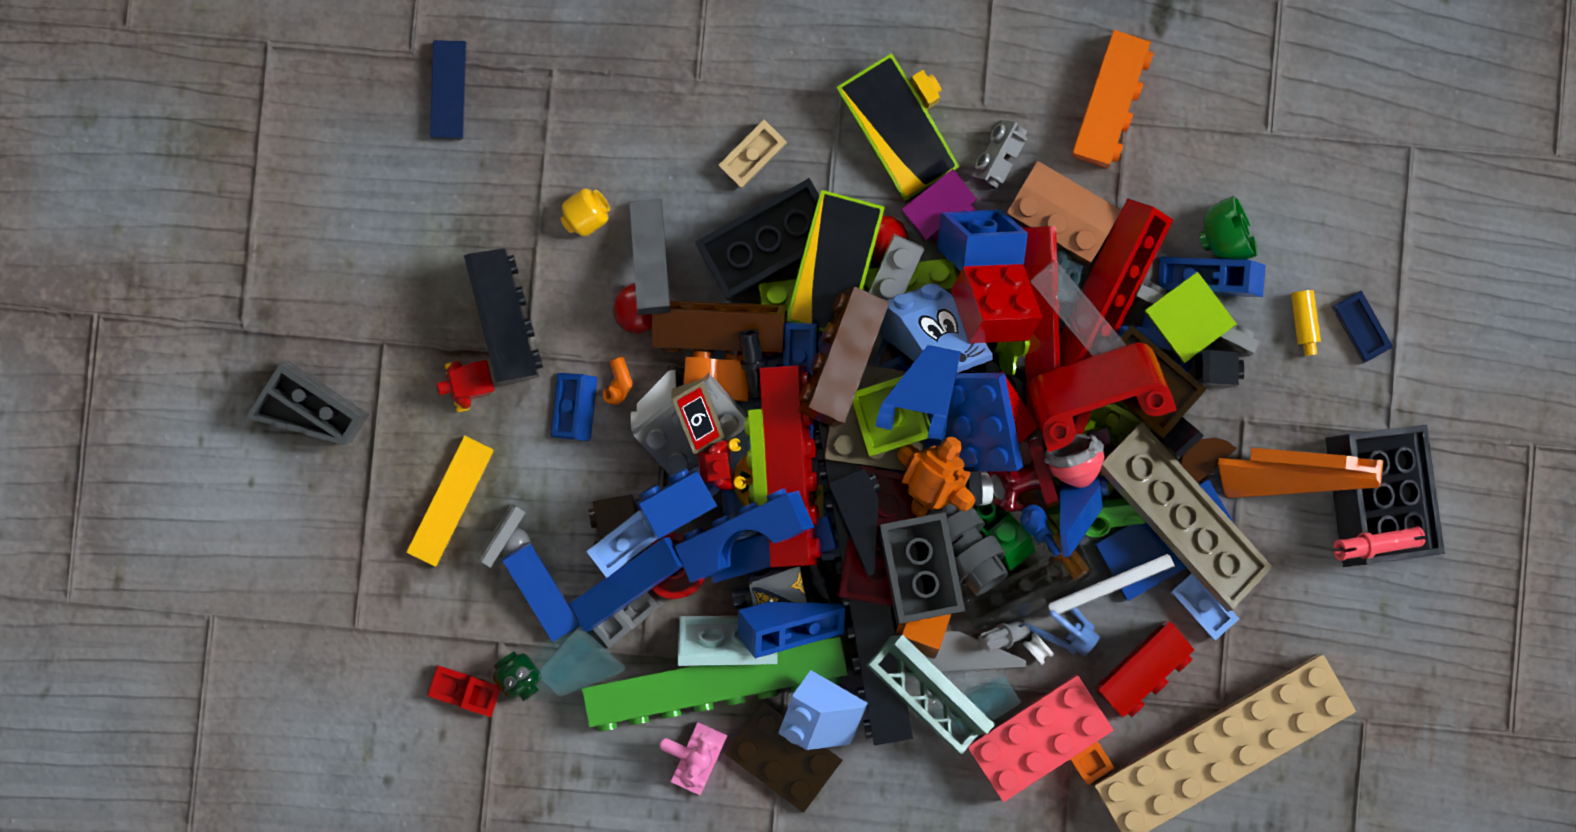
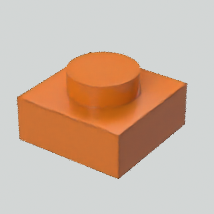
[1070,741,1115,786]

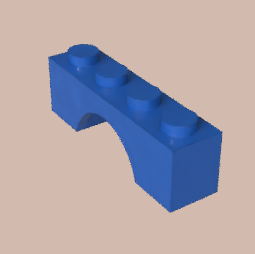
[675,488,814,583]

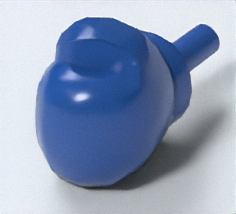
[1020,504,1062,557]

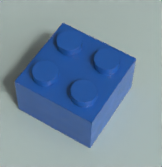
[937,209,1028,271]
[635,468,717,539]

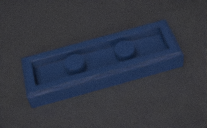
[430,40,467,139]

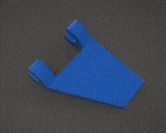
[876,345,961,441]

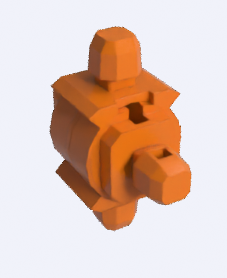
[897,436,976,517]

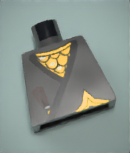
[732,566,809,610]

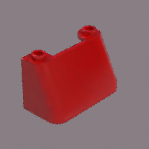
[1028,342,1177,452]

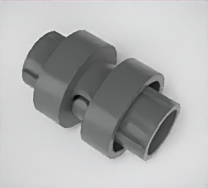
[926,504,1008,596]

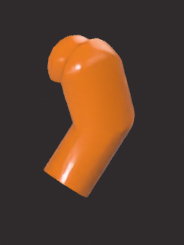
[602,357,633,405]

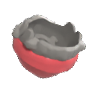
[1044,434,1105,488]

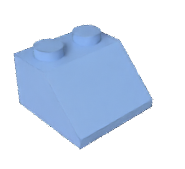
[778,670,868,750]

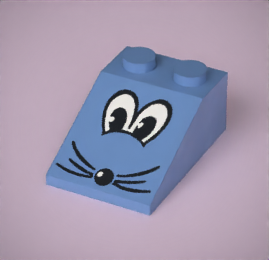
[881,283,993,373]

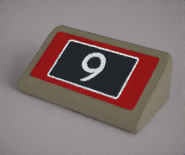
[671,379,725,455]

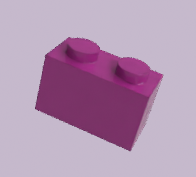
[901,169,977,243]

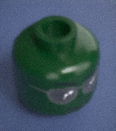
[493,651,541,702]

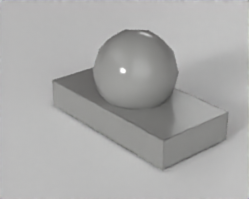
[477,504,531,568]

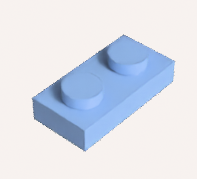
[1170,573,1239,641]

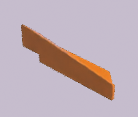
[1218,448,1383,498]

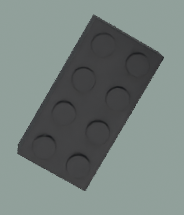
[695,178,819,302]

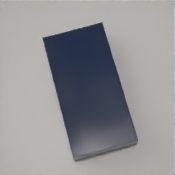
[1332,290,1393,364]

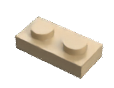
[718,120,787,190]

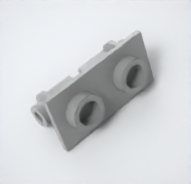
[972,120,1028,189]

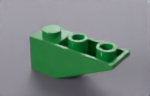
[973,495,1035,571]

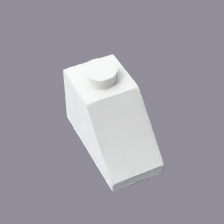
[631,370,677,431]

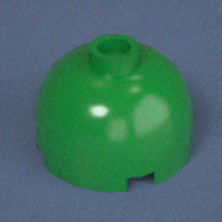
[1199,196,1258,260]

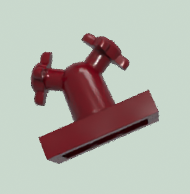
[987,438,1060,512]

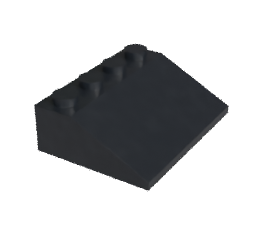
[1325,425,1445,567]

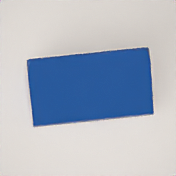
[550,373,597,441]

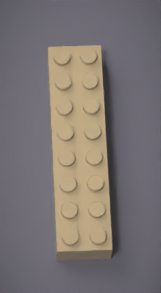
[1092,654,1357,832]

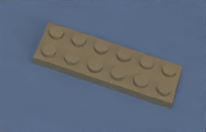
[1100,422,1273,612]

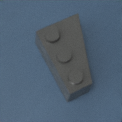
[245,361,370,445]

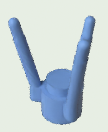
[1019,585,1100,656]

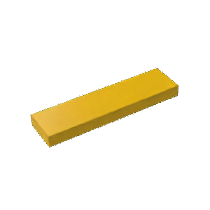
[406,435,495,567]

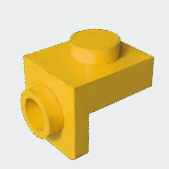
[910,70,942,110]

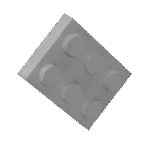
[633,373,749,476]

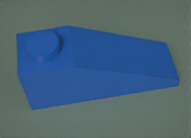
[1158,257,1266,297]
[1060,472,1109,557]
[738,602,845,659]

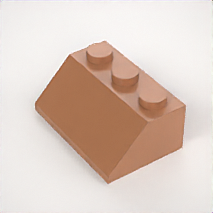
[1006,161,1121,266]

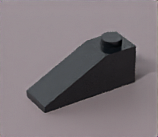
[827,468,881,577]

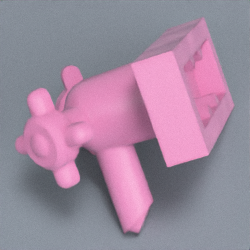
[659,722,728,795]

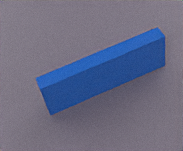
[502,542,580,642]

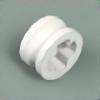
[1022,633,1054,665]

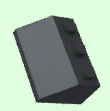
[877,512,965,625]

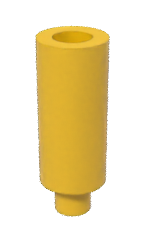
[1290,290,1321,356]

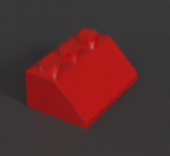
[1093,621,1194,718]

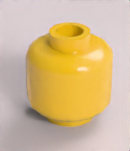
[560,188,610,237]

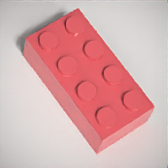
[968,674,1114,802]

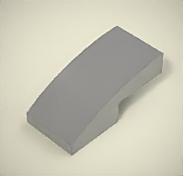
[593,590,663,648]

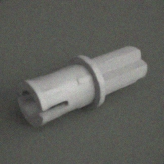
[978,619,1030,652]

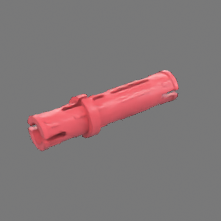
[1333,526,1425,561]

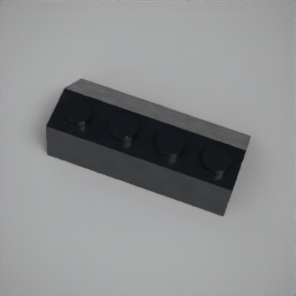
[464,248,543,386]

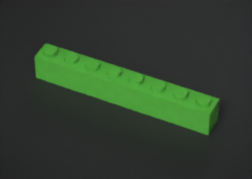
[582,636,848,732]

